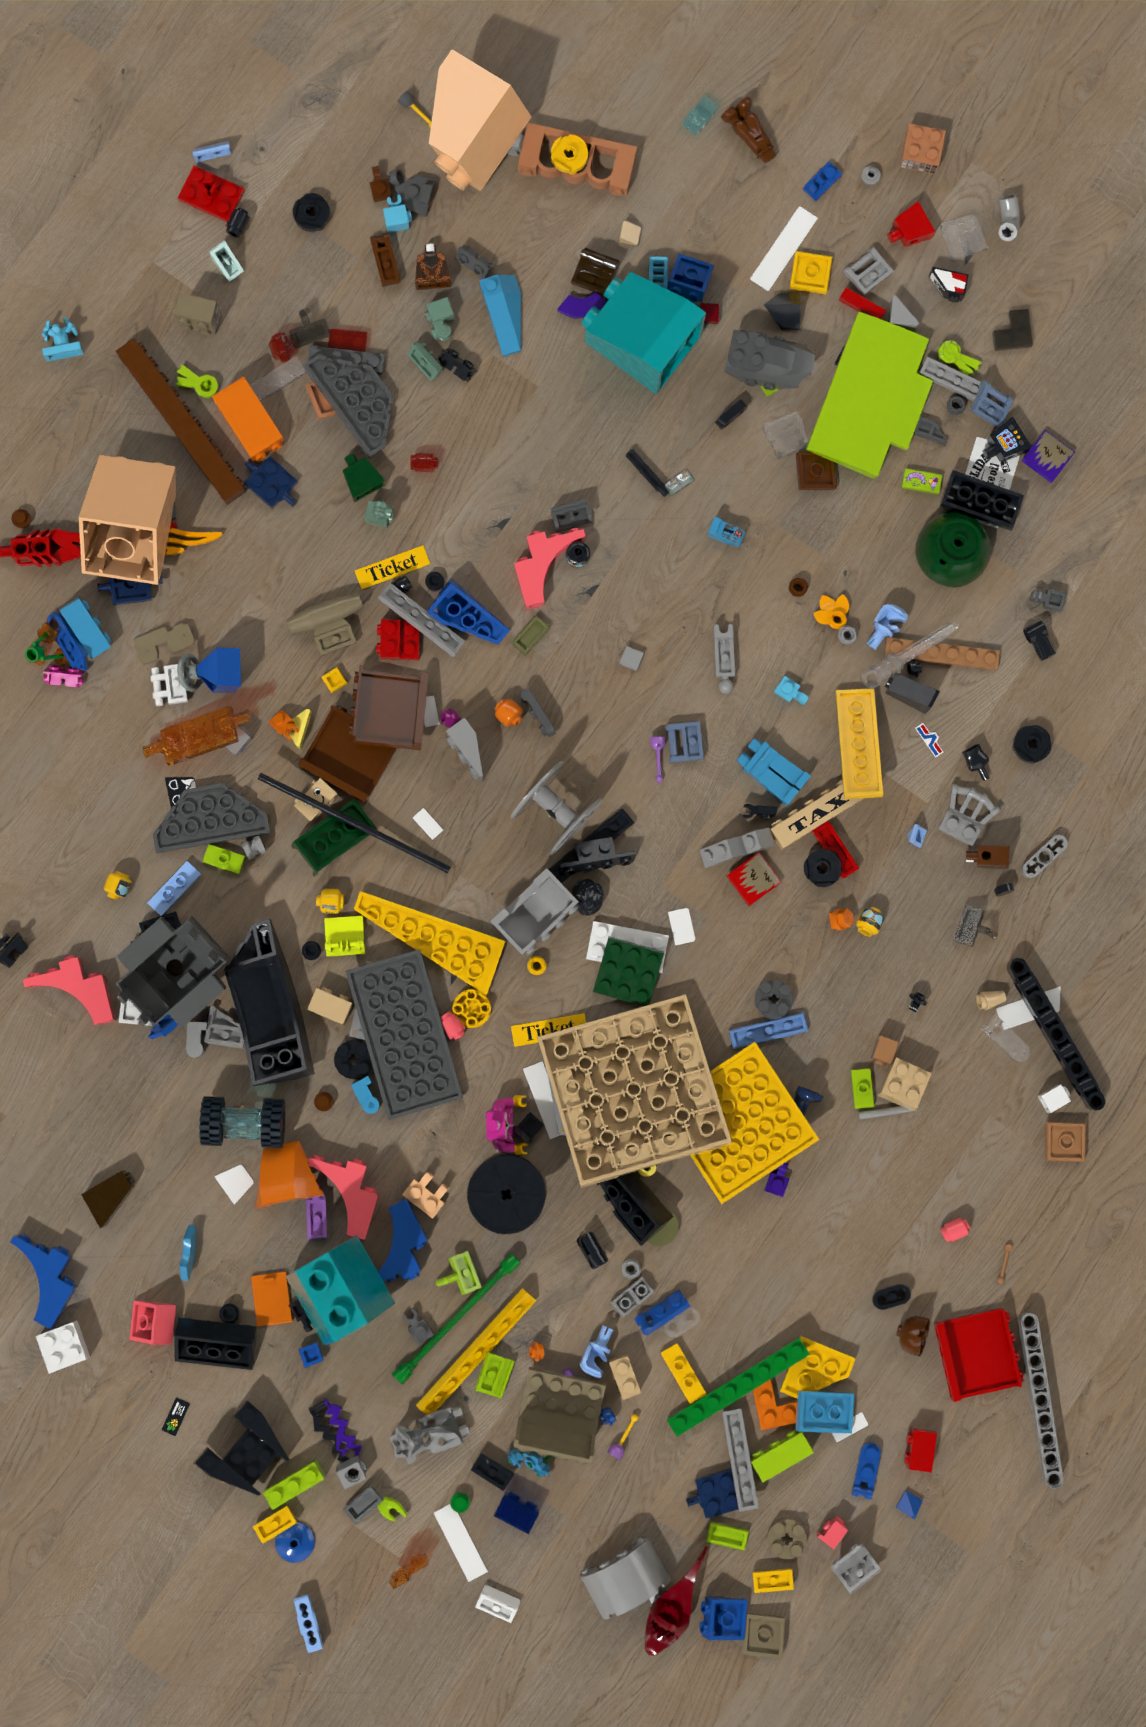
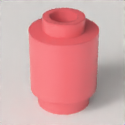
[440,1011,466,1041]
[940,1217,970,1242]

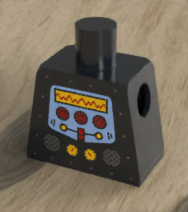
[983,417,1032,462]

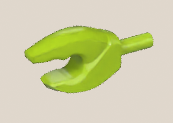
[377,1496,407,1522]

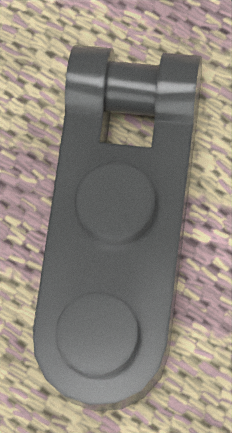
[521,689,556,737]

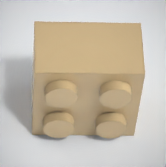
[877,1058,932,1111]

